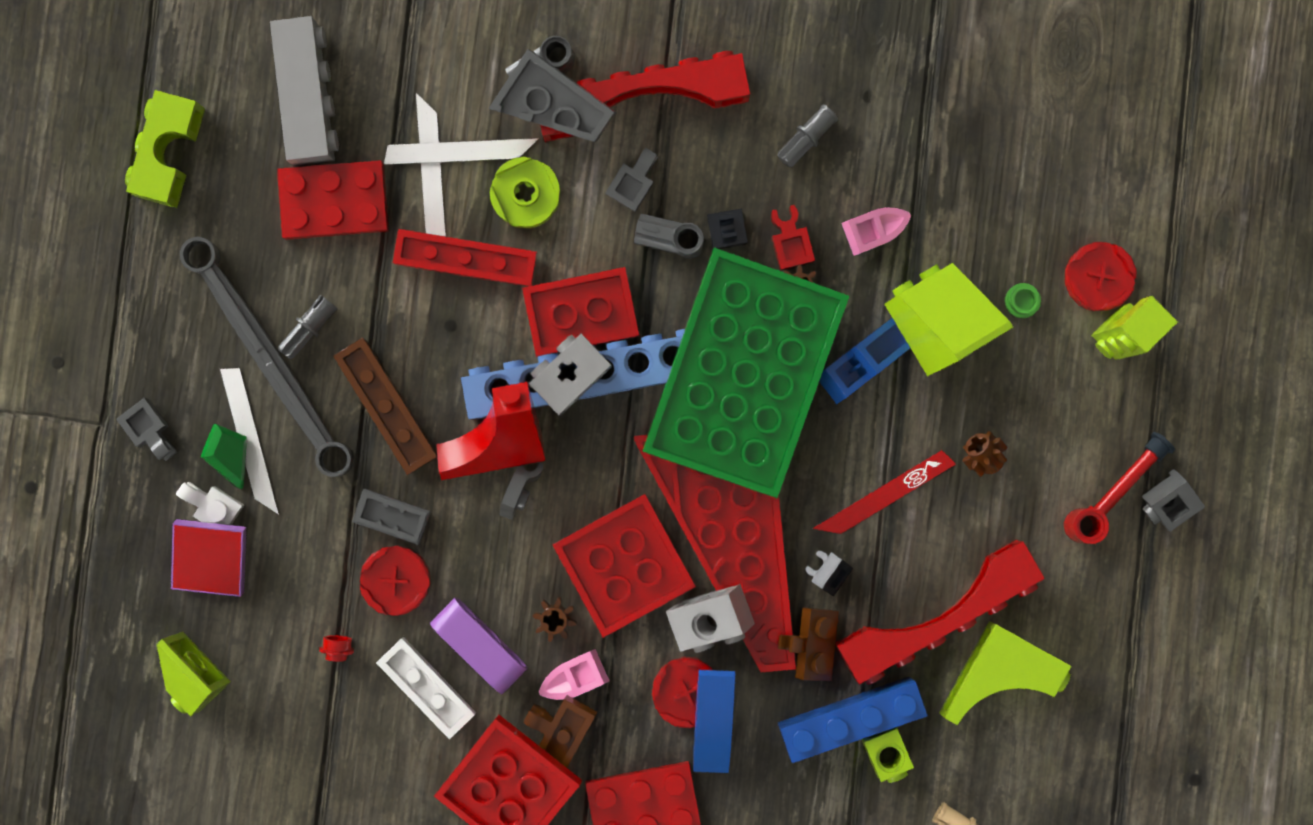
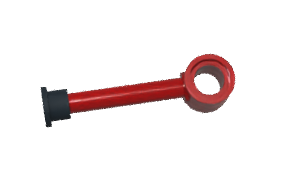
[1064,432,1175,544]

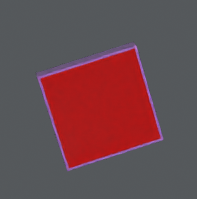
[171,519,247,597]

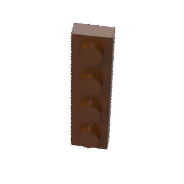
[333,337,437,475]

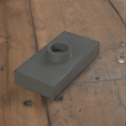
[352,488,431,545]

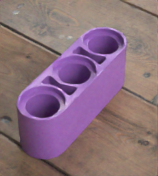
[430,597,528,694]

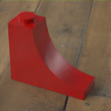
[436,382,546,480]

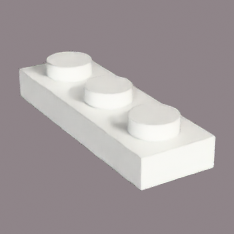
[376,637,477,739]

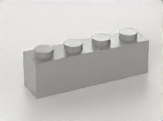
[270,16,339,167]

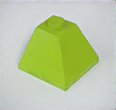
[157,632,231,716]

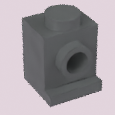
[1142,469,1205,532]

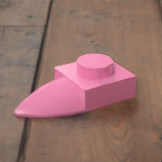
[841,207,911,256]
[539,649,609,700]

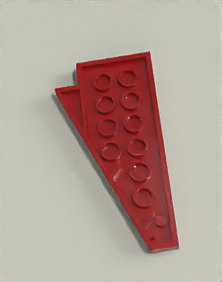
[634,435,796,673]

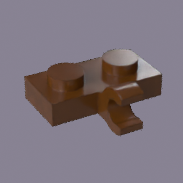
[778,607,839,681]
[523,695,597,768]

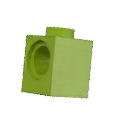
[861,727,914,783]

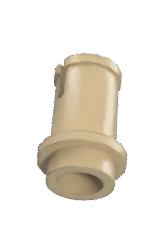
[932,802,978,825]

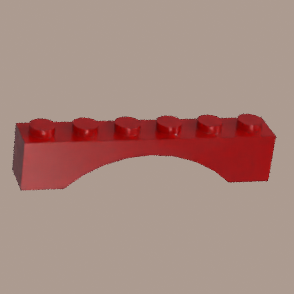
[541,51,750,142]
[835,540,1045,685]

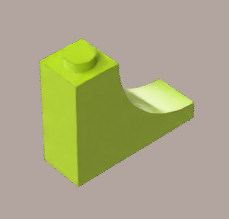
[939,621,1071,725]

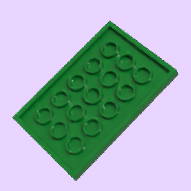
[642,248,849,498]

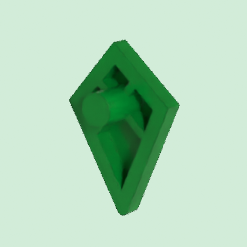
[200,424,247,489]

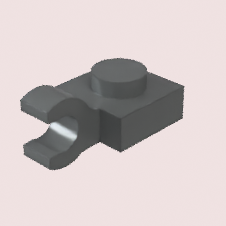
[605,147,658,213]
[116,398,177,461]
[499,462,543,520]

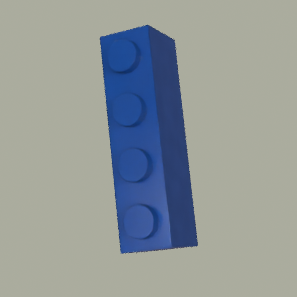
[777,677,927,763]

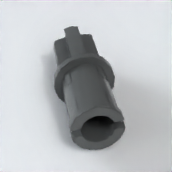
[777,104,839,168]
[278,295,338,359]

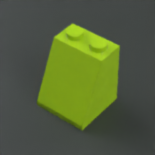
[884,263,1013,376]

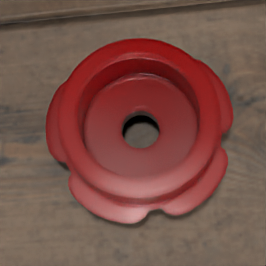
[319,635,354,662]

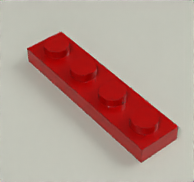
[392,229,538,287]

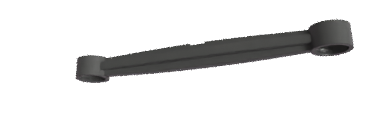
[180,237,354,477]

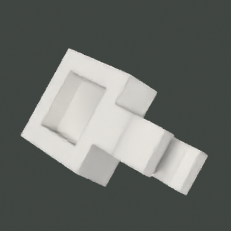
[176,482,244,525]

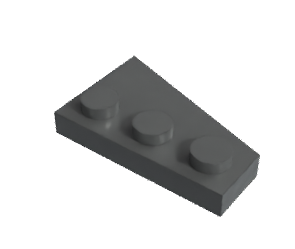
[488,49,617,142]

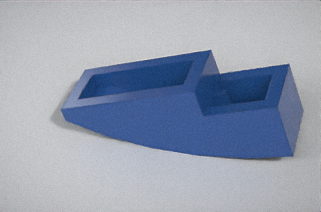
[819,318,910,404]
[693,670,735,773]

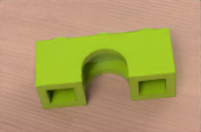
[125,90,205,208]
[1091,296,1178,360]

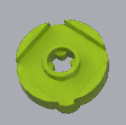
[490,157,561,229]

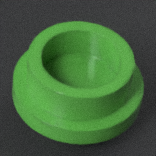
[1005,283,1041,318]

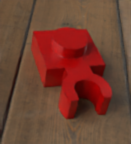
[771,205,815,271]

